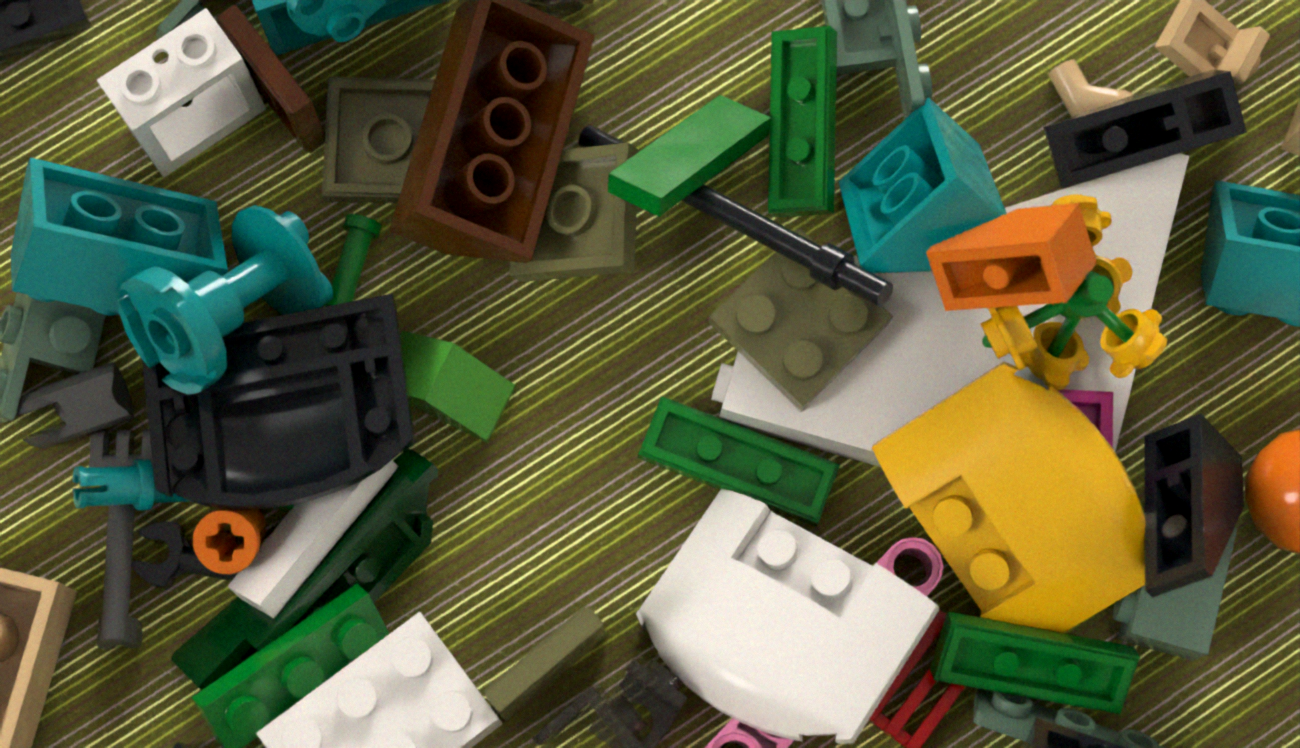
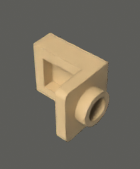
[1155,0,1270,85]

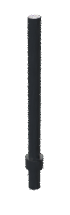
[578,125,893,307]

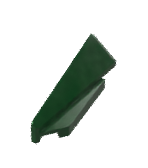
[172,449,438,691]

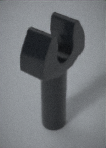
[132,521,239,589]

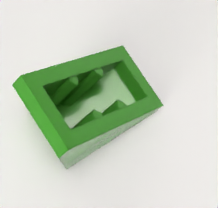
[400,331,516,443]

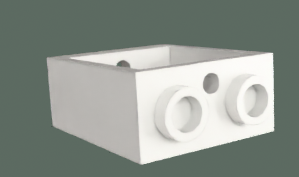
[97,8,266,178]

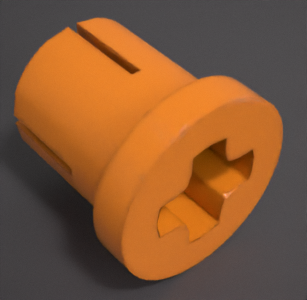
[193,508,266,574]

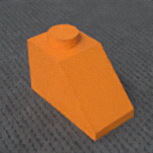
[926,203,1097,311]

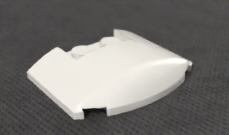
[636,488,940,744]

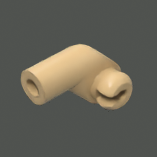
[1048,59,1133,117]

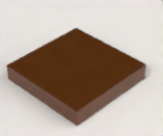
[217,4,325,154]

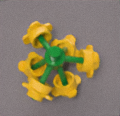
[980,194,1167,390]

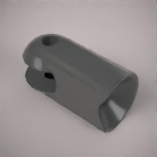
[16,362,135,448]

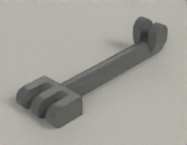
[89,429,153,649]

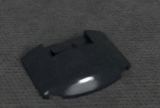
[142,294,416,509]

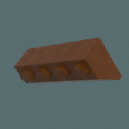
[389,0,595,263]

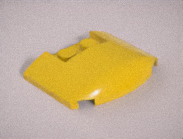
[872,361,1146,633]

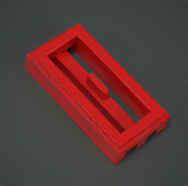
[868,610,966,748]

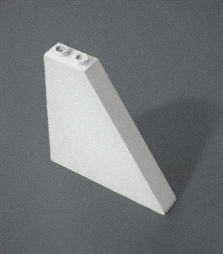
[711,153,1189,468]

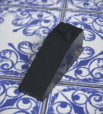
[1043,70,1247,189]
[1144,414,1244,598]

